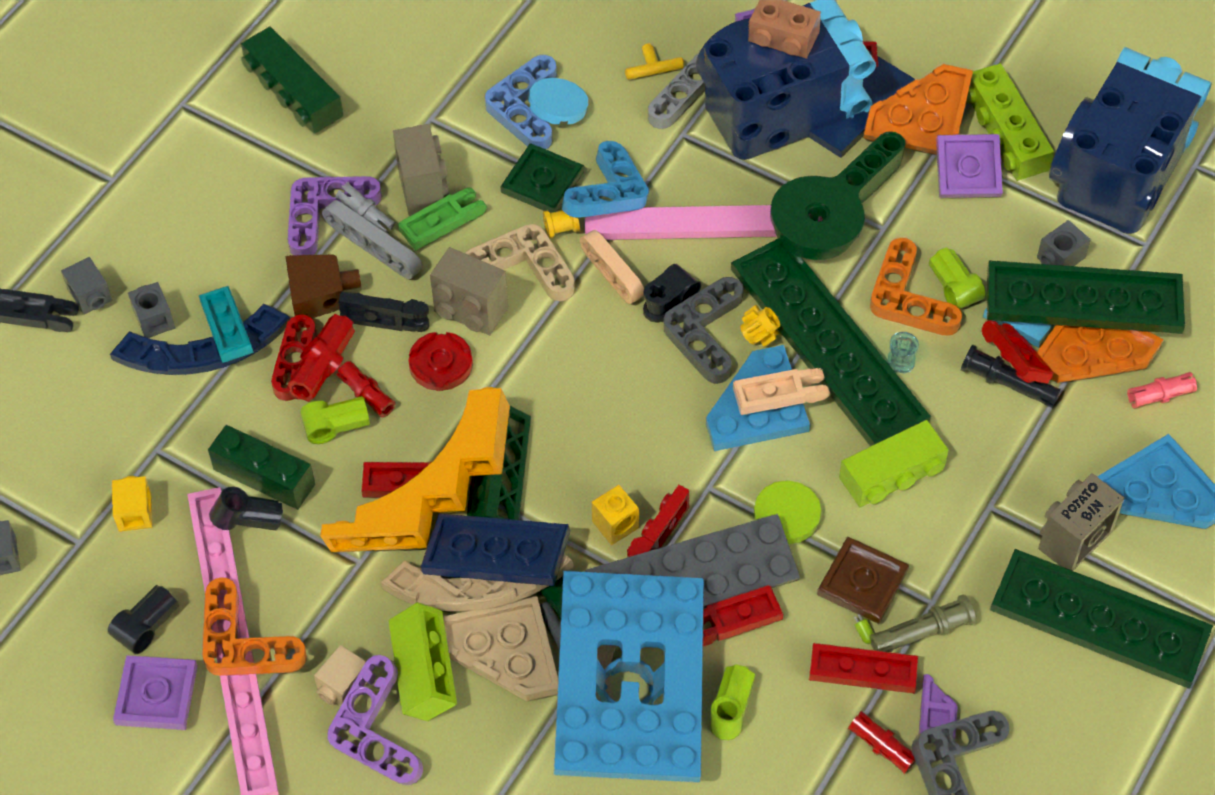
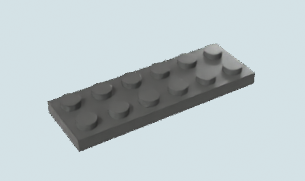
[584,514,800,609]

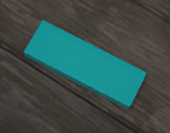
[199,286,254,363]

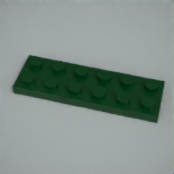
[987,260,1185,334]
[990,549,1213,689]

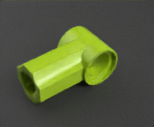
[929,247,986,309]
[300,396,370,444]
[710,664,755,740]

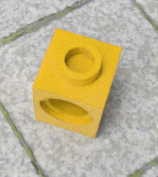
[112,476,153,532]
[591,485,639,546]

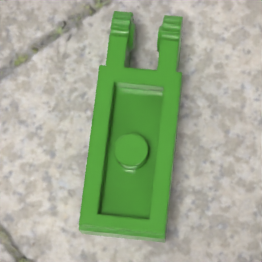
[398,187,487,251]

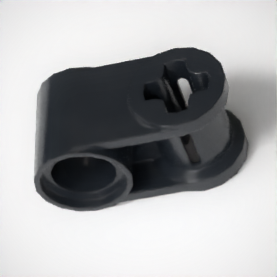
[643,264,701,323]

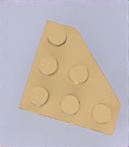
[443,596,558,701]

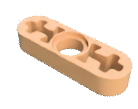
[580,230,644,304]

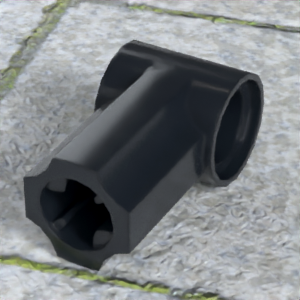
[209,486,283,531]
[108,585,179,654]

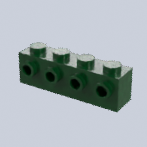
[241,26,343,134]

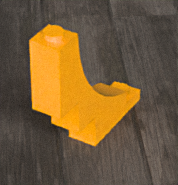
[320,387,510,552]

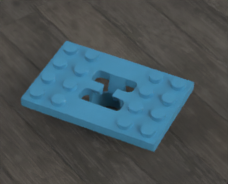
[554,571,704,782]

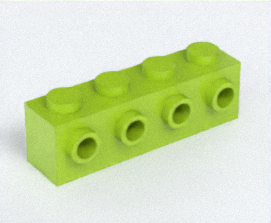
[966,63,1054,181]

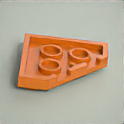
[863,64,973,155]
[1037,325,1164,383]

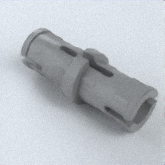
[335,182,395,234]

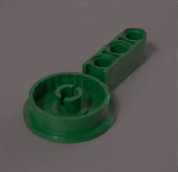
[770,131,905,260]

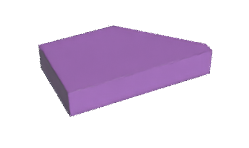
[919,674,957,740]

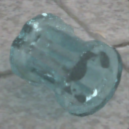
[887,332,919,374]

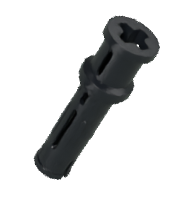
[960,344,1061,408]

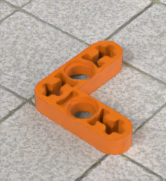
[870,238,962,336]
[202,577,307,676]

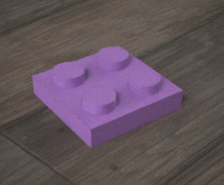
[936,134,1003,198]
[113,655,198,730]

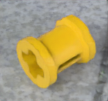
[543,210,580,239]

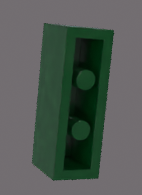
[208,425,316,510]

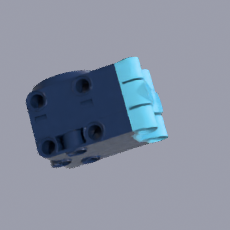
[696,0,876,160]
[1049,47,1212,234]

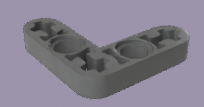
[664,277,743,384]
[912,711,1010,795]

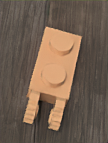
[733,368,830,415]

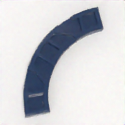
[110,303,290,375]

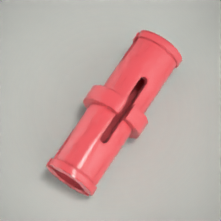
[1127,372,1197,409]

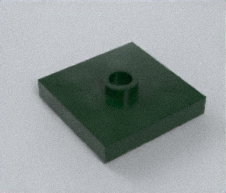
[500,143,584,213]

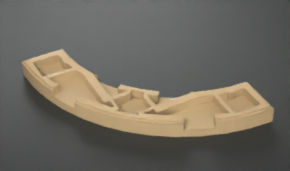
[381,554,574,612]

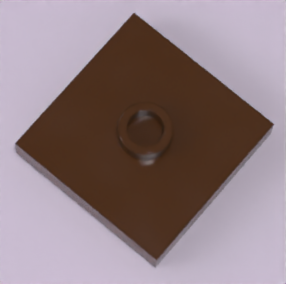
[817,536,909,624]

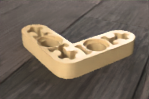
[464,224,575,301]

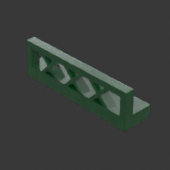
[467,406,531,520]

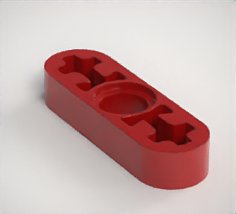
[271,315,317,401]

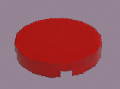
[408,332,473,391]

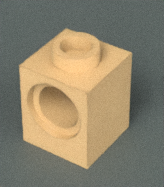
[314,645,367,707]

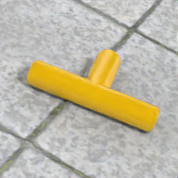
[625,43,685,80]

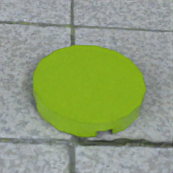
[753,480,821,544]

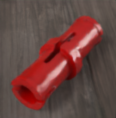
[337,361,396,418]
[848,711,916,774]

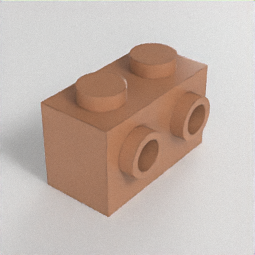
[748,0,821,59]

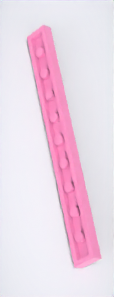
[187,487,279,795]

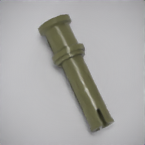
[869,594,976,652]

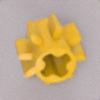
[740,305,780,347]

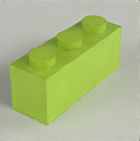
[839,420,949,508]
[388,602,457,721]

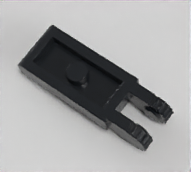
[0,288,79,333]
[339,291,429,332]

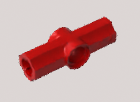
[287,314,355,402]

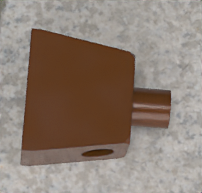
[285,254,362,318]

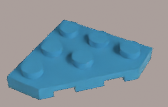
[706,345,810,451]
[1097,434,1215,529]

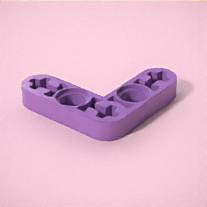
[288,176,382,255]
[328,655,423,785]

